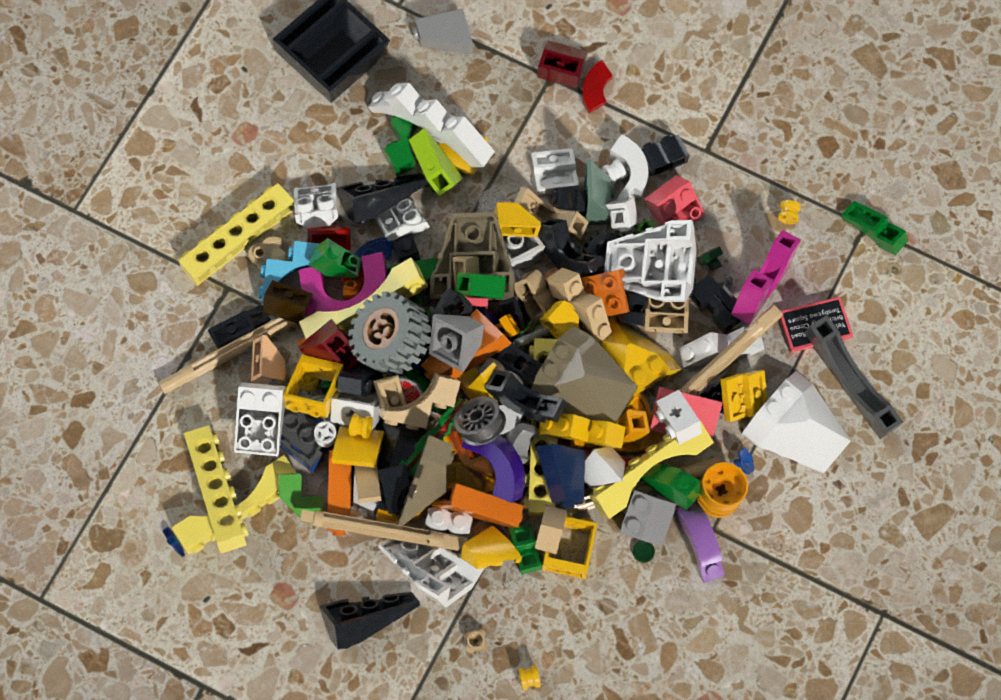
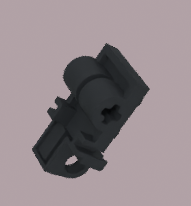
[418,288,472,361]

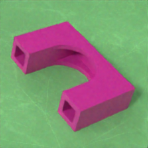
[731,229,801,325]
[299,252,388,317]

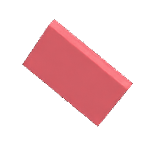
[649,386,723,440]

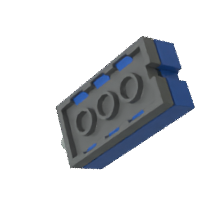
[268,379,338,473]

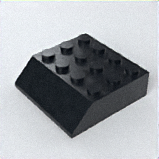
[272,0,390,103]

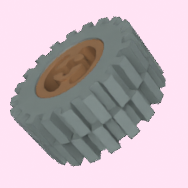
[348,291,431,376]

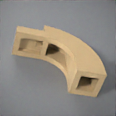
[514,187,588,240]

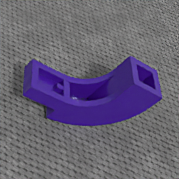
[462,435,525,503]

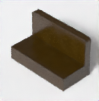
[262,280,313,324]

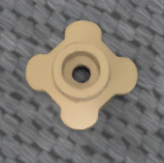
[464,629,488,654]

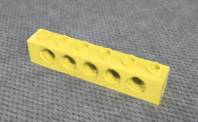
[178,183,295,286]
[184,425,249,553]

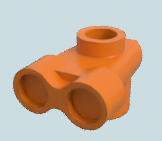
[341,277,365,301]

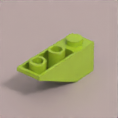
[409,128,463,196]

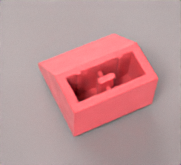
[644,175,705,226]

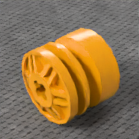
[696,462,749,518]

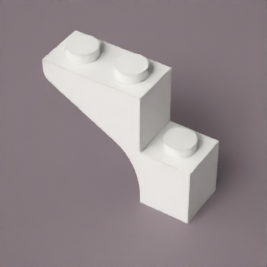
[679,327,764,369]

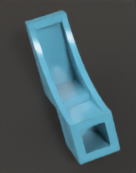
[258,241,319,305]

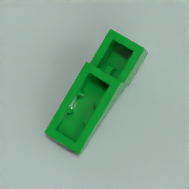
[841,201,908,256]

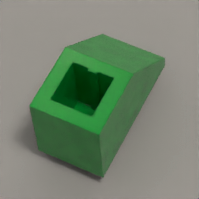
[309,238,362,278]
[455,273,506,299]

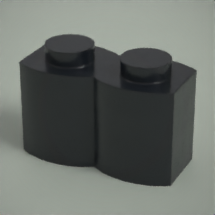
[641,134,690,176]
[337,367,384,397]

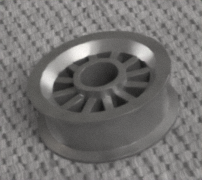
[454,396,506,446]

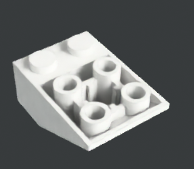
[234,383,286,456]

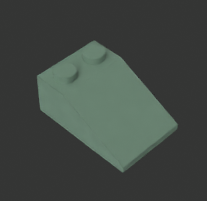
[583,160,614,225]

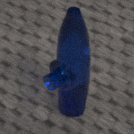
[162,527,185,557]

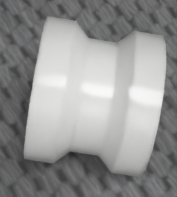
[602,159,627,185]
[314,421,337,448]

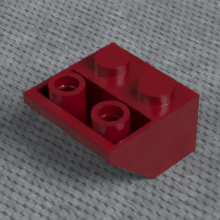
[537,41,588,88]
[298,319,360,371]

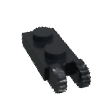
[208,305,271,349]

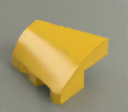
[460,526,522,569]

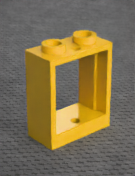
[283,355,344,419]
[542,514,598,580]

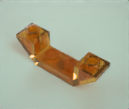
[444,393,496,478]

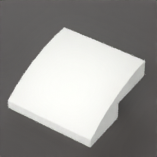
[531,148,579,195]

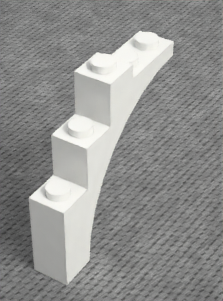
[368,83,495,167]

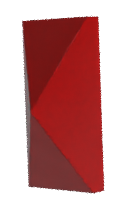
[307,222,351,250]

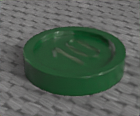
[632,541,655,563]

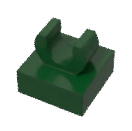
[696,246,724,271]

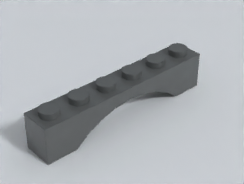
[805,315,903,439]

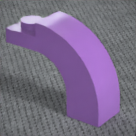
[676,501,725,583]

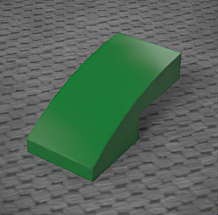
[509,523,542,575]

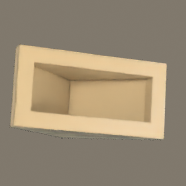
[534,505,567,554]

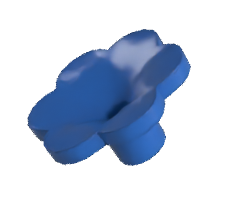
[733,448,754,475]

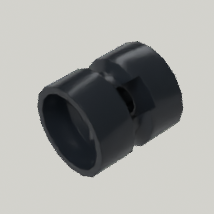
[616,292,649,326]

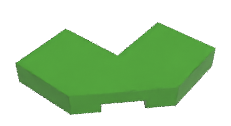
[278,473,323,517]

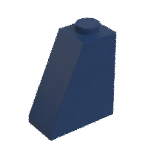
[537,443,585,509]

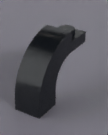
[538,218,604,275]
[485,369,567,423]

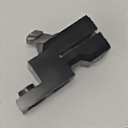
[689,274,741,334]

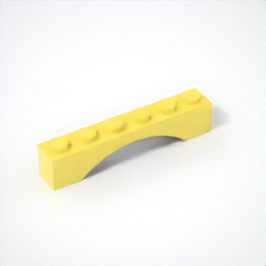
[299,258,428,339]
[588,421,714,519]
[171,455,297,555]

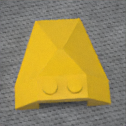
[599,317,683,408]

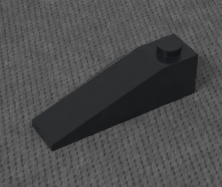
[336,173,429,224]
[377,421,425,515]
[320,592,420,650]

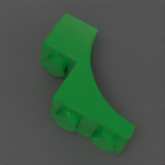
[384,116,418,177]

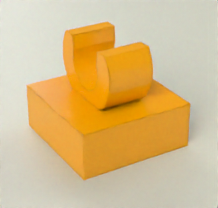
[495,314,521,338]

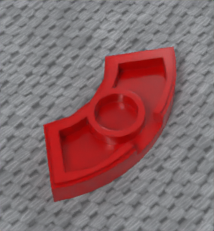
[582,60,613,114]

